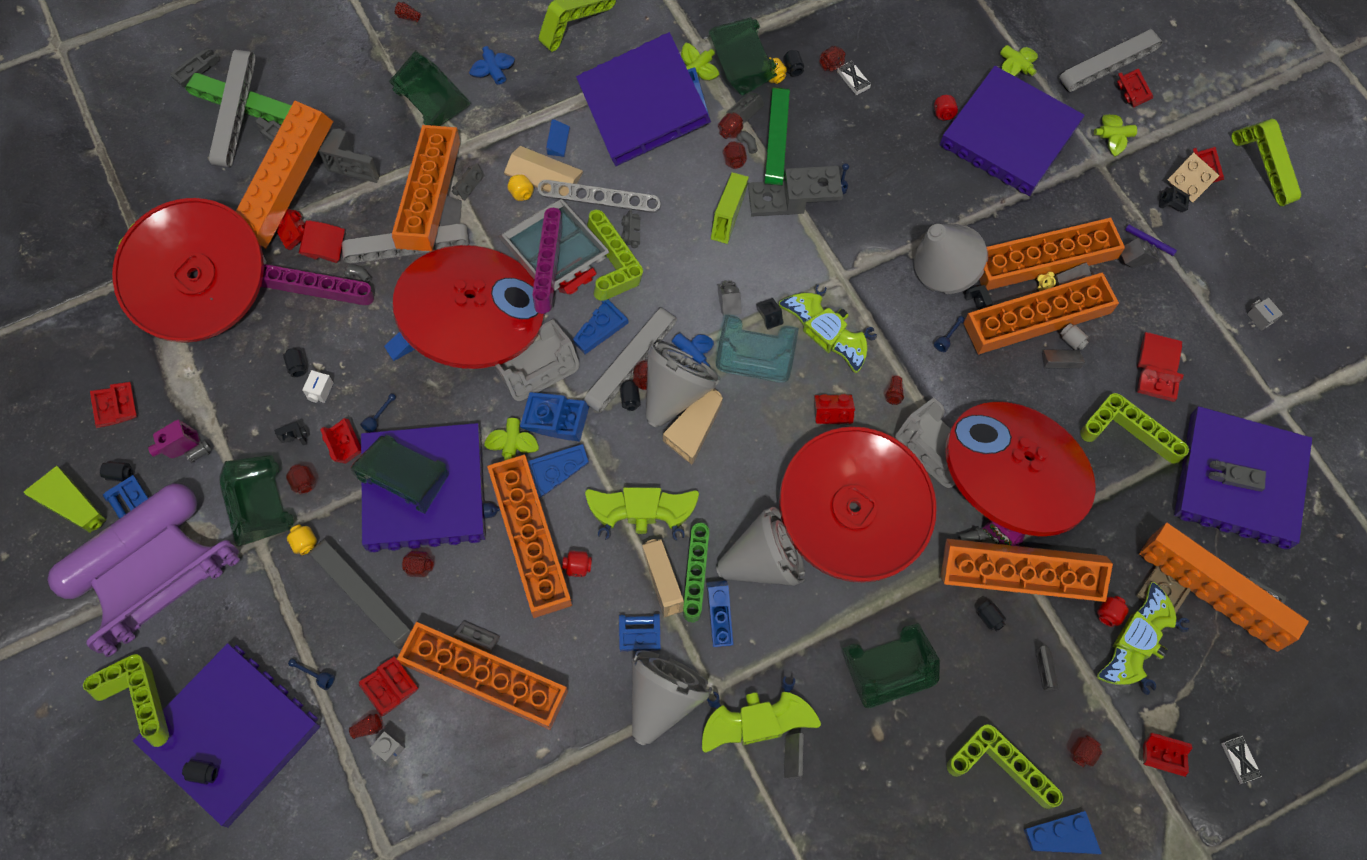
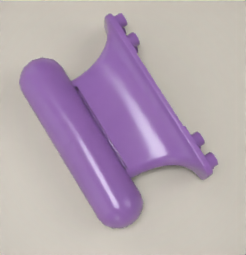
[47,483,240,657]

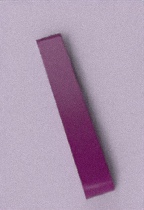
[532,207,562,314]
[261,264,374,305]

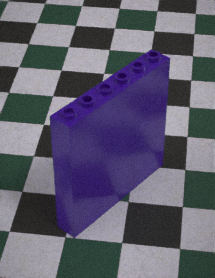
[576,32,711,166]
[940,66,1085,196]
[1174,406,1312,549]
[361,423,486,552]
[133,643,321,828]

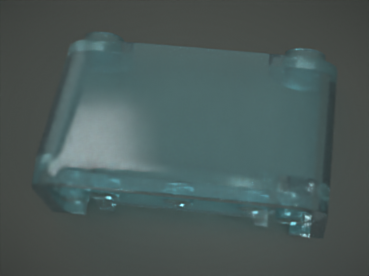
[716,315,799,383]

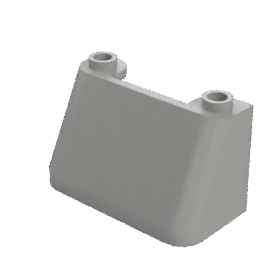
[493,319,579,401]
[895,397,955,488]

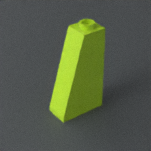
[711,172,749,244]
[24,466,106,533]

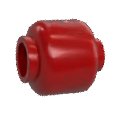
[934,95,958,121]
[562,550,592,577]
[1097,596,1129,627]

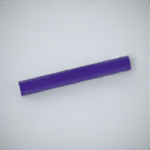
[1125,224,1177,256]

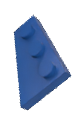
[573,299,629,354]
[527,444,589,499]
[1024,811,1102,855]

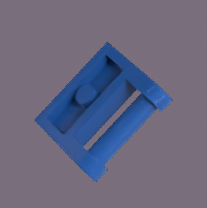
[103,475,149,519]
[619,614,661,651]

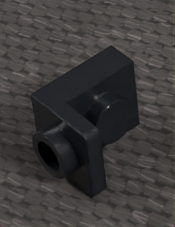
[1159,186,1190,213]
[965,285,993,309]
[756,298,784,330]
[274,421,308,446]

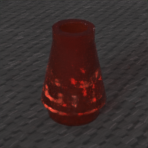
[394,2,421,22]
[885,376,904,405]
[349,714,383,739]

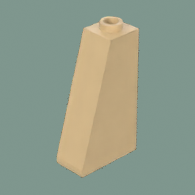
[663,389,723,465]
[642,539,684,617]

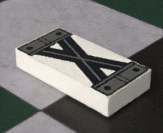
[837,61,871,95]
[1221,736,1262,784]

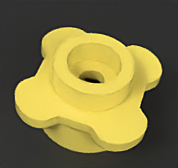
[1037,271,1056,291]

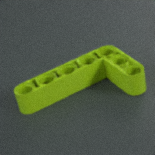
[538,0,616,52]
[1231,119,1301,206]
[587,210,643,301]
[1080,393,1189,464]
[83,654,169,747]
[947,725,1063,809]

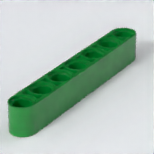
[765,87,790,186]

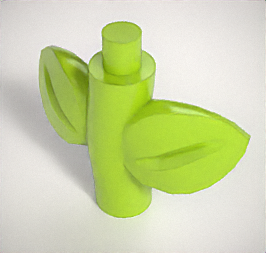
[681,42,720,80]
[1000,45,1038,76]
[1094,114,1137,157]
[484,418,539,461]

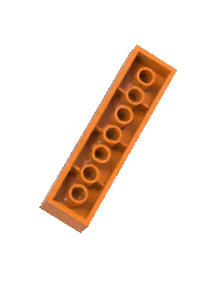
[235,100,334,248]
[392,125,460,251]
[979,218,1125,290]
[964,272,1119,355]
[487,454,572,618]
[1139,523,1309,652]
[941,539,1113,602]
[397,622,568,730]

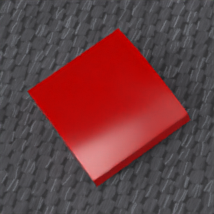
[299,220,345,263]
[1137,332,1182,372]
[90,382,137,428]
[358,656,418,717]

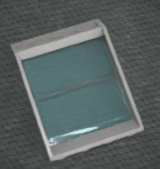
[498,199,609,290]

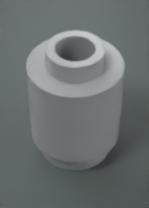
[1060,323,1089,350]

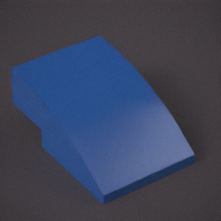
[520,392,589,442]

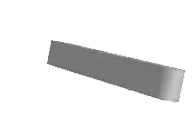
[1059,29,1163,92]
[209,49,256,167]
[538,180,661,213]
[342,224,469,263]
[584,308,677,413]

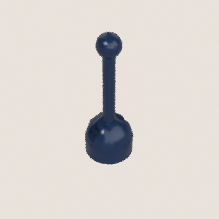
[841,163,849,194]
[934,316,965,353]
[360,394,396,433]
[483,502,500,519]
[288,659,335,691]

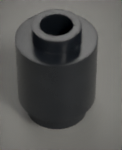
[783,50,804,77]
[283,348,307,377]
[620,381,641,411]
[100,461,133,482]
[977,600,1006,632]
[182,759,218,785]

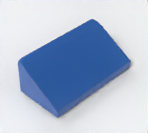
[546,119,570,157]

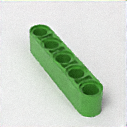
[683,523,709,623]

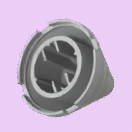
[914,224,988,294]
[646,342,720,427]
[716,507,805,586]
[632,650,712,745]

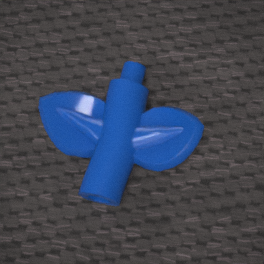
[469,46,515,85]
[672,333,714,367]

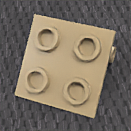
[1167,152,1219,202]

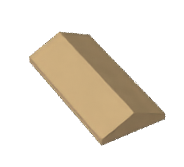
[504,146,583,196]

